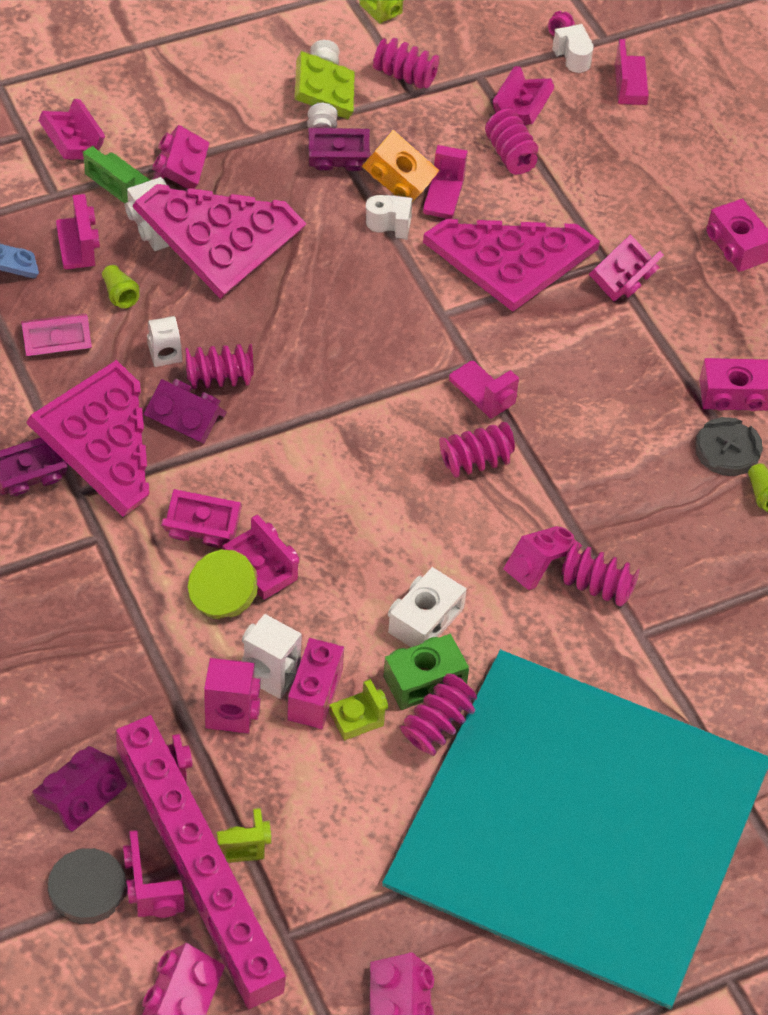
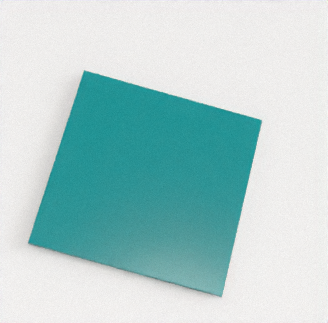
[382,649,768,1010]

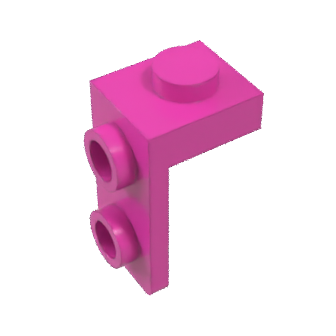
[423,145,468,219]
[449,361,519,419]
[503,526,582,590]
[123,831,185,918]

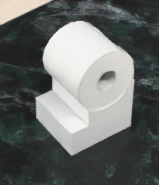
[552,24,593,73]
[366,195,412,239]
[147,316,183,367]

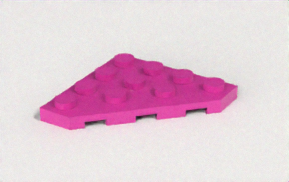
[132,184,307,299]
[423,219,600,312]
[26,360,150,517]

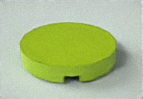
[187,549,258,619]

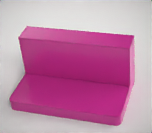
[615,39,649,105]
[21,313,92,356]

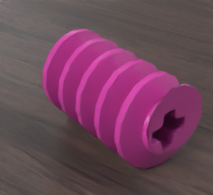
[373,37,440,89]
[485,108,539,175]
[185,344,254,389]
[439,422,515,478]
[562,541,640,607]
[400,673,477,756]

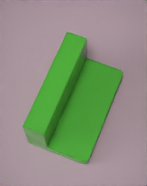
[83,146,151,204]

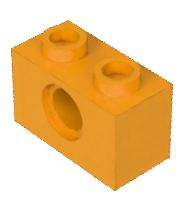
[362,130,440,202]

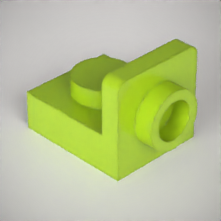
[359,0,403,24]
[329,679,388,741]
[217,808,271,863]

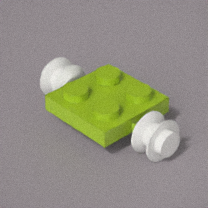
[294,40,355,129]

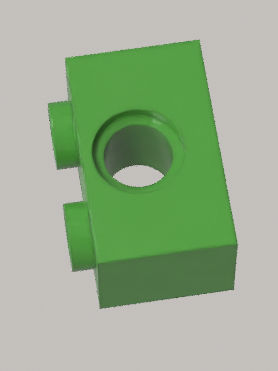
[383,634,469,710]

